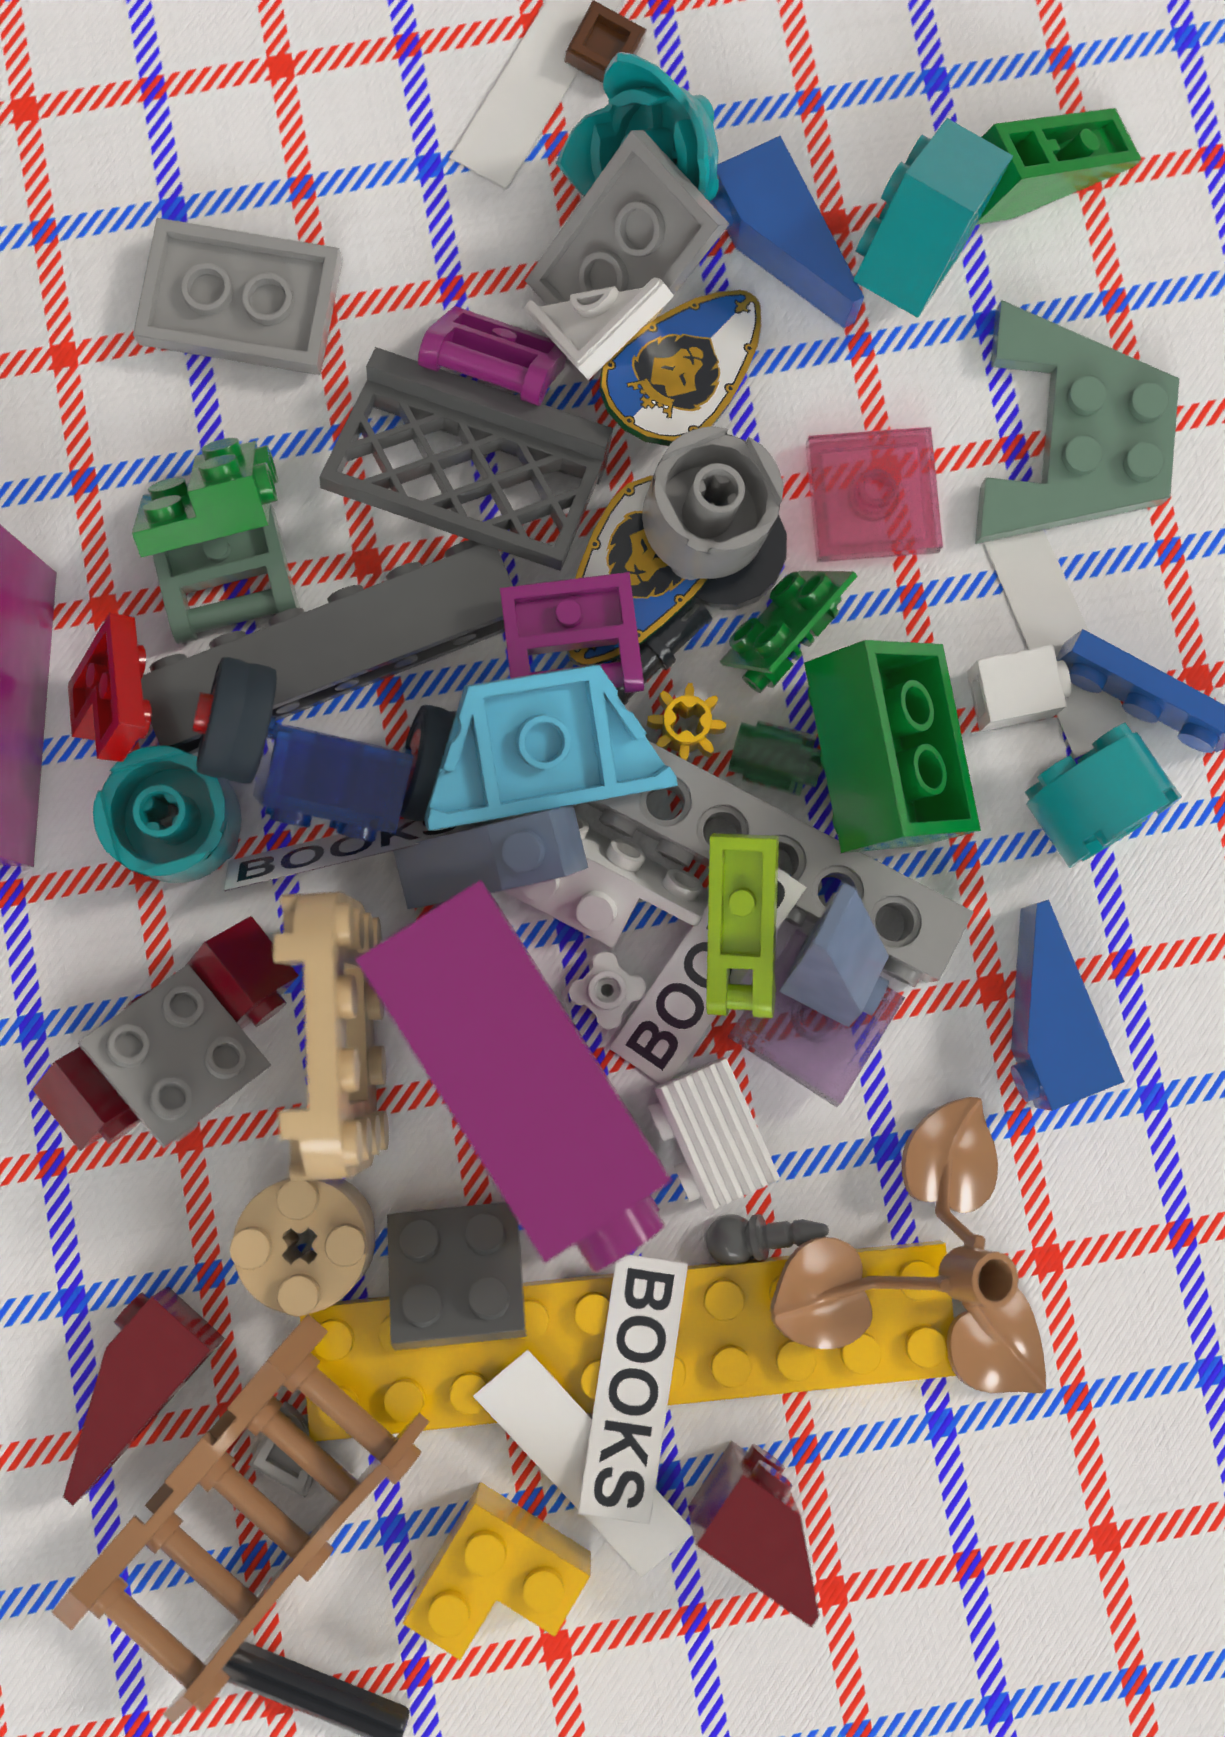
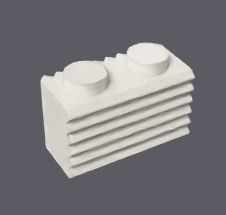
[647,1057,780,1212]

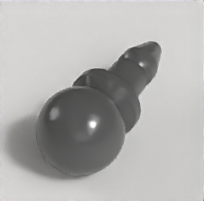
[706,1214,829,1265]

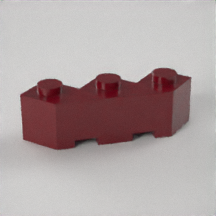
[33,916,299,1151]

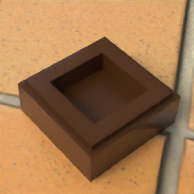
[564,0,647,83]

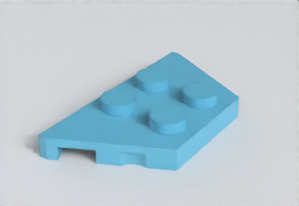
[424,665,678,831]

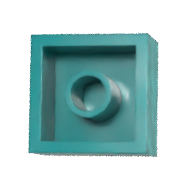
[853,118,1013,318]

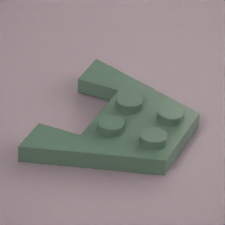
[975,300,1179,544]

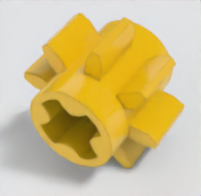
[646,683,727,761]

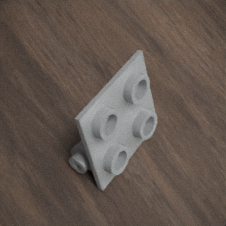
[78,965,271,1148]

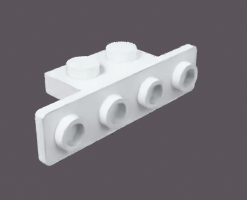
[491,809,709,948]

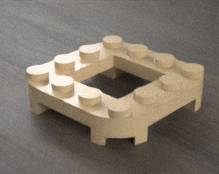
[274,892,389,1181]

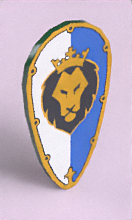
[599,290,761,446]
[567,475,708,666]

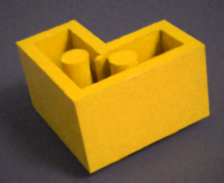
[402,1482,591,1661]

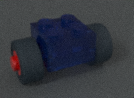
[192,657,457,841]

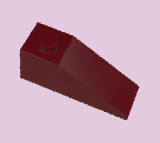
[63,1287,225,1506]

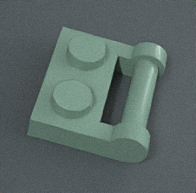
[152,503,300,644]

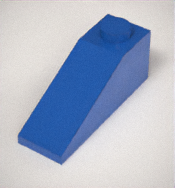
[710,136,864,328]
[1011,899,1125,1111]

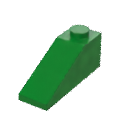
[976,108,1142,225]

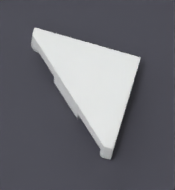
[523,278,674,380]

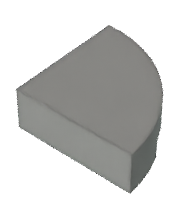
[248,1401,314,1497]

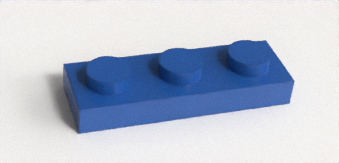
[1056,629,1225,753]

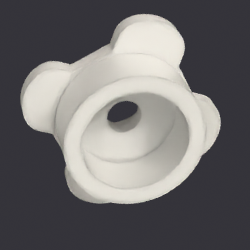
[569,952,646,1029]

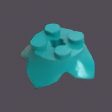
[556,52,719,202]

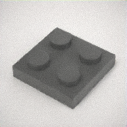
[387,1202,527,1351]

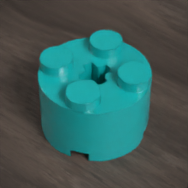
[1025,723,1182,868]
[93,745,242,883]

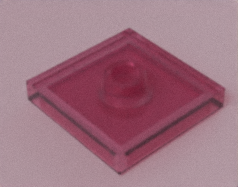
[806,427,943,562]

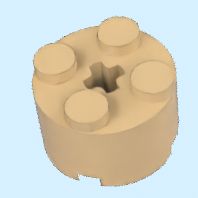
[230,1177,375,1317]

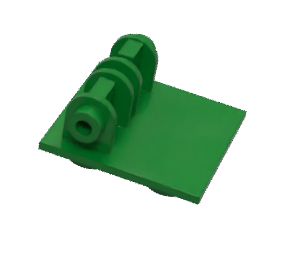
[719,571,858,693]

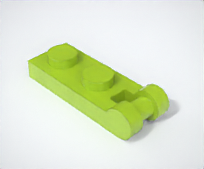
[706,833,779,1018]

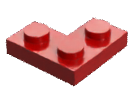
[68,612,152,762]

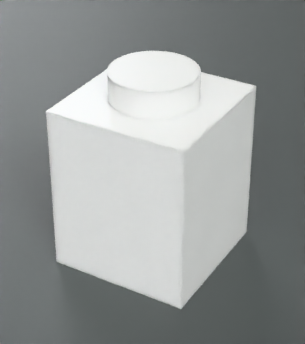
[967,645,1071,732]

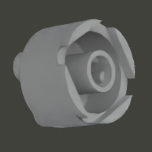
[642,426,784,580]

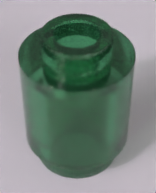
[728,720,822,796]

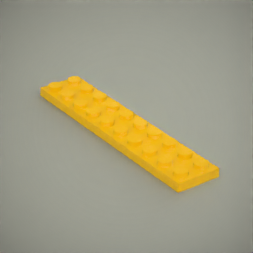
[300,1240,956,1442]

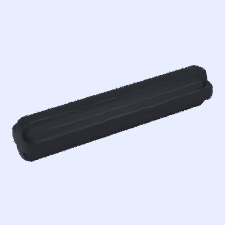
[222,1641,410,1737]

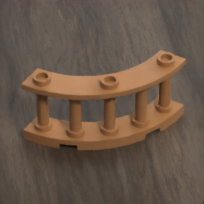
[51,1314,429,1723]

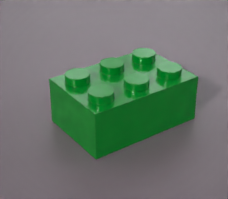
[804,640,981,853]

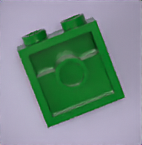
[132,438,278,558]

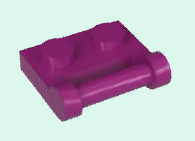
[418,306,567,406]
[500,572,644,693]

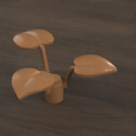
[770,1097,1046,1393]

